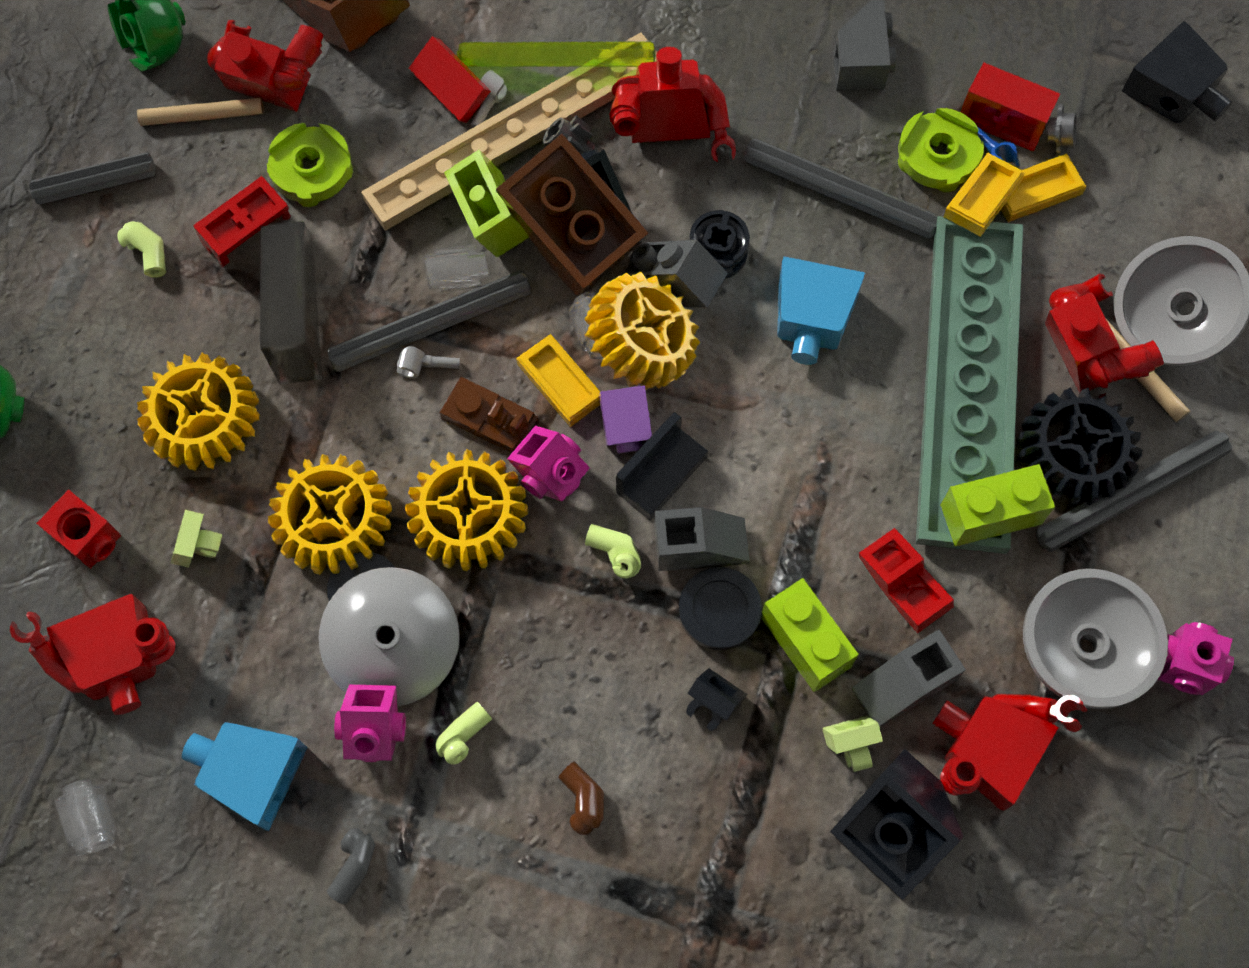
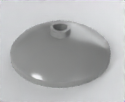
[1114,236,1249,366]
[319,567,459,707]
[1023,569,1168,709]

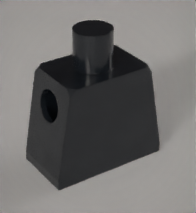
[1122,21,1232,123]

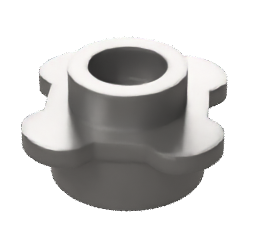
[1048,105,1077,155]

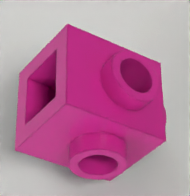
[507,426,590,502]
[1158,622,1234,695]
[334,684,406,762]

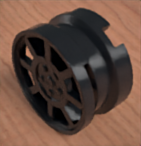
[689,210,750,279]

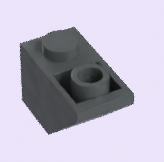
[833,0,896,90]
[622,240,728,307]
[654,507,750,571]
[852,630,966,727]

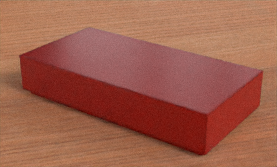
[409,36,491,123]

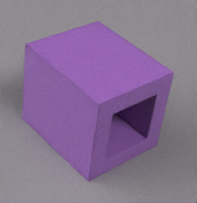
[599,385,652,453]

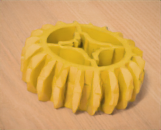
[584,272,700,390]
[137,352,260,471]
[405,449,529,571]
[268,454,392,575]

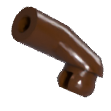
[558,761,604,835]

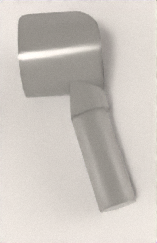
[471,70,508,127]
[397,346,460,379]

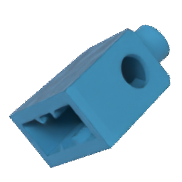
[777,256,865,365]
[182,723,308,831]

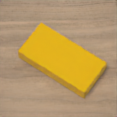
[944,153,1025,237]
[1001,153,1086,222]
[516,334,600,427]

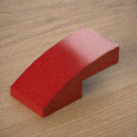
[859,528,954,633]

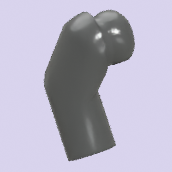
[327,828,375,904]

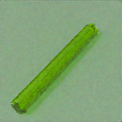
[457,41,656,67]

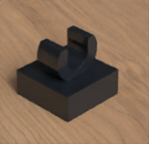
[686,668,747,731]

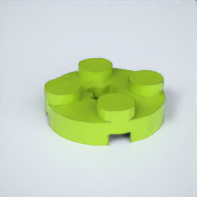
[898,108,984,192]
[267,123,353,207]

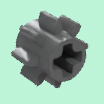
[543,116,595,154]

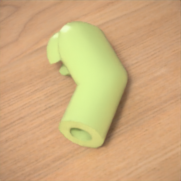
[117,221,166,277]
[585,524,641,579]
[436,701,492,764]

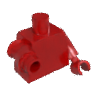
[207,20,324,112]
[609,47,736,163]
[1045,273,1164,393]
[10,593,175,715]
[932,694,1088,811]

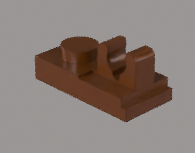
[439,377,539,453]

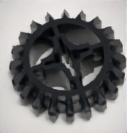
[1017,387,1143,507]

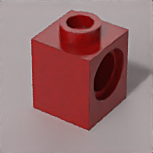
[36,489,122,569]

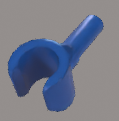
[977,127,1020,167]

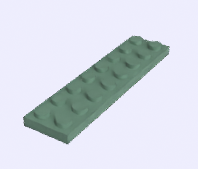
[916,216,1023,554]

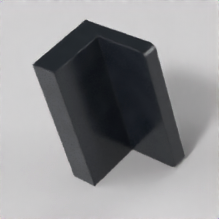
[616,412,708,520]

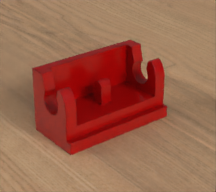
[961,62,1060,152]
[193,176,291,267]

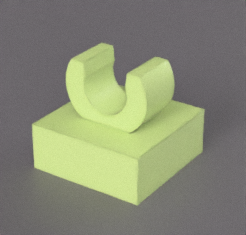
[171,510,222,568]
[822,716,883,772]

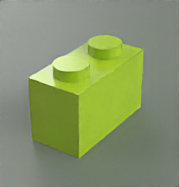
[444,150,529,257]
[940,464,1055,547]
[761,578,859,692]

